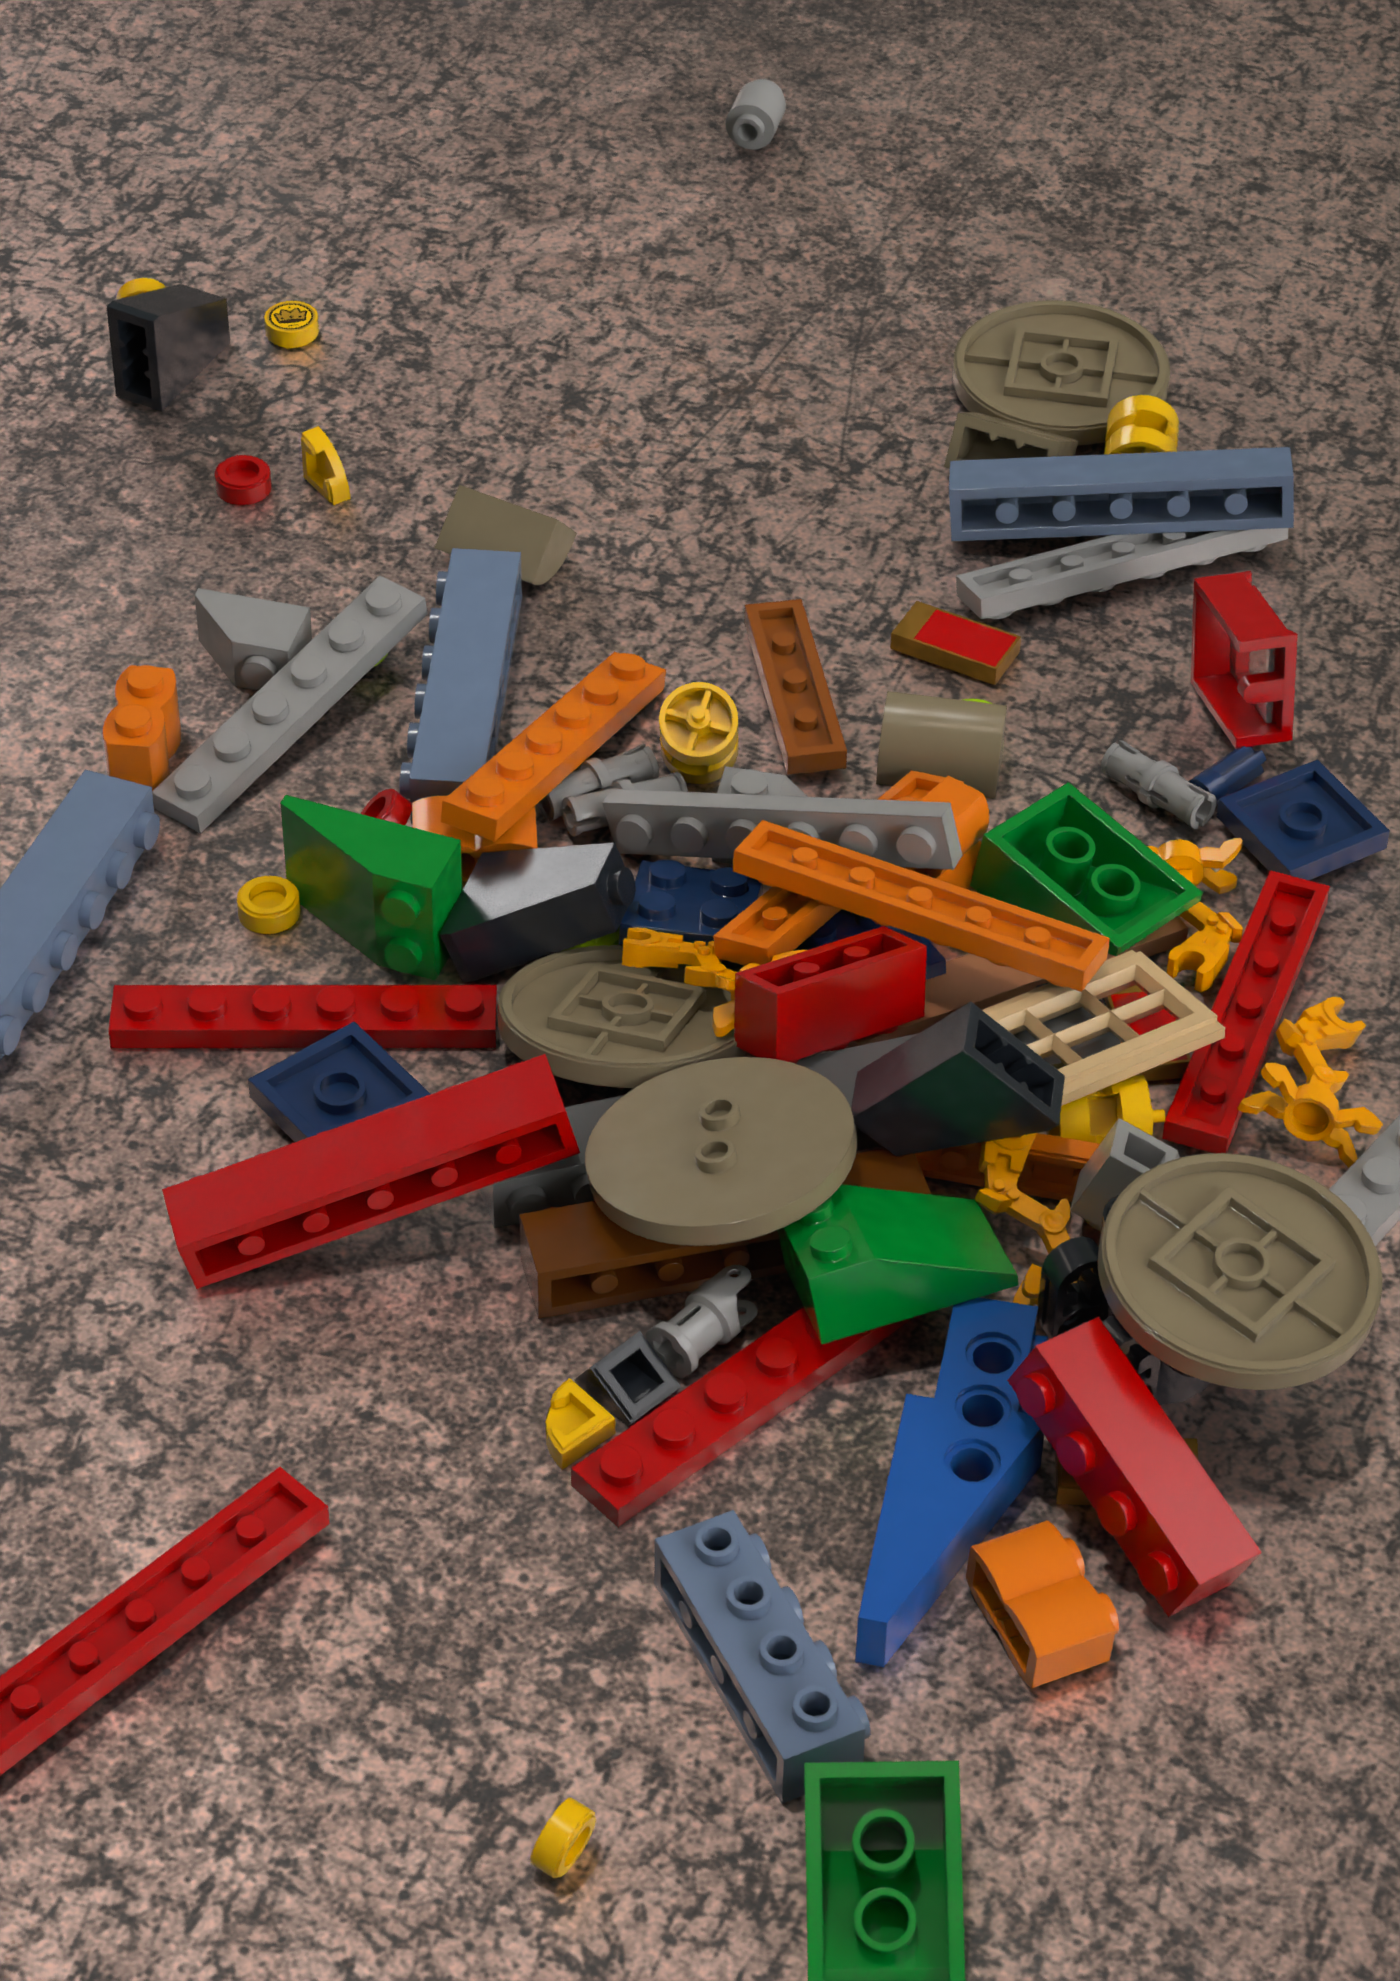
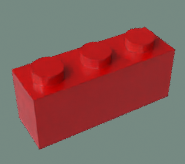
[734,926,927,1064]

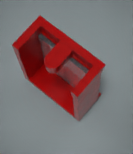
[1190,571,1298,749]

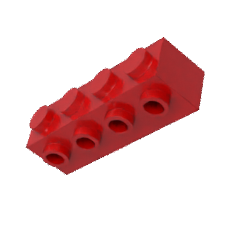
[1007,1317,1262,1617]

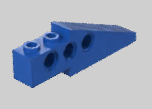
[855,1297,1048,1667]

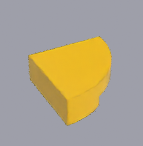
[301,426,351,505]
[545,1378,615,1470]

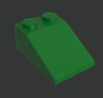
[970,782,1203,956]
[280,795,463,981]
[777,1184,1019,1344]
[804,1760,965,1981]

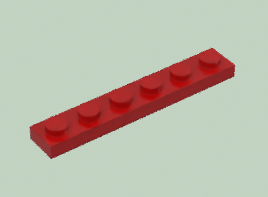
[1162,870,1330,1153]
[108,985,497,1048]
[571,1307,916,1527]
[0,1467,330,1776]

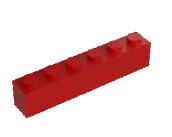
[162,1054,580,1289]

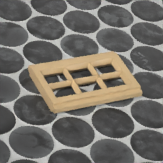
[983,950,1225,1106]

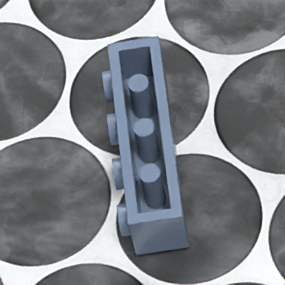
[654,1510,871,1804]

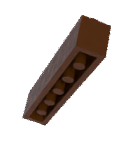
[519,1148,931,1319]

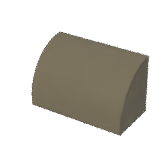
[944,412,1079,469]
[434,485,577,585]
[876,691,1007,799]

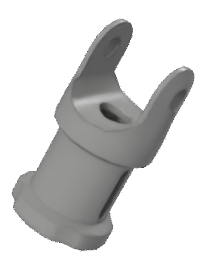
[646,1265,757,1378]

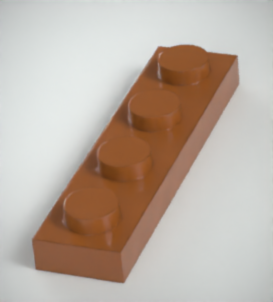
[744,599,847,775]

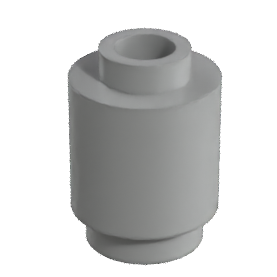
[725,79,786,150]

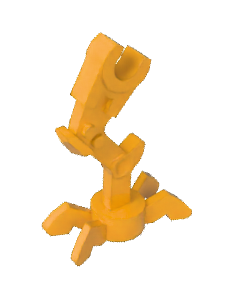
[1147,838,1243,993]
[622,927,806,1037]
[1237,997,1383,1168]
[975,1133,1076,1306]

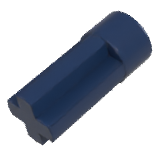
[1189,746,1267,806]

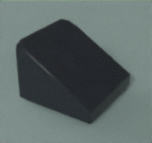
[574,1331,681,1427]

